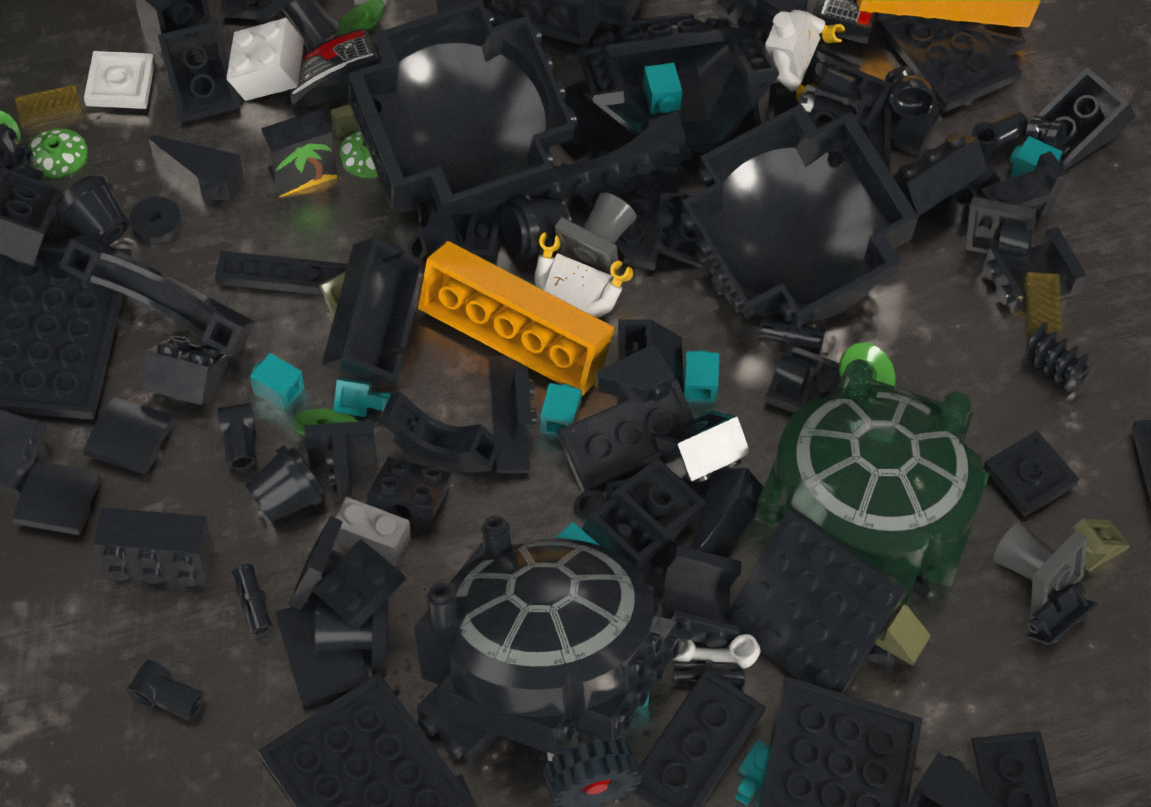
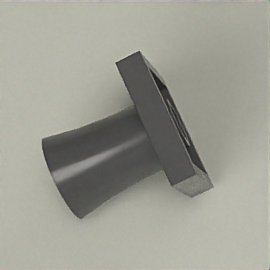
[555,193,637,280]
[993,522,1088,614]

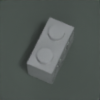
[335,497,411,567]

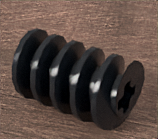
[1024,322,1097,392]

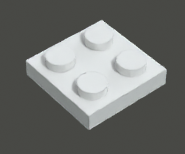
[84,51,155,109]

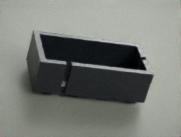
[322,237,426,388]

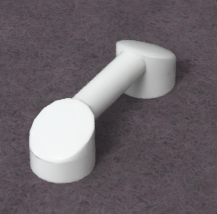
[671,635,760,668]

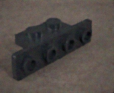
[488,356,537,473]

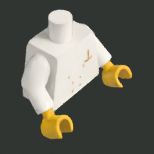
[765,10,845,101]
[534,233,633,318]

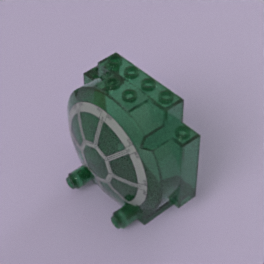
[755,359,989,606]

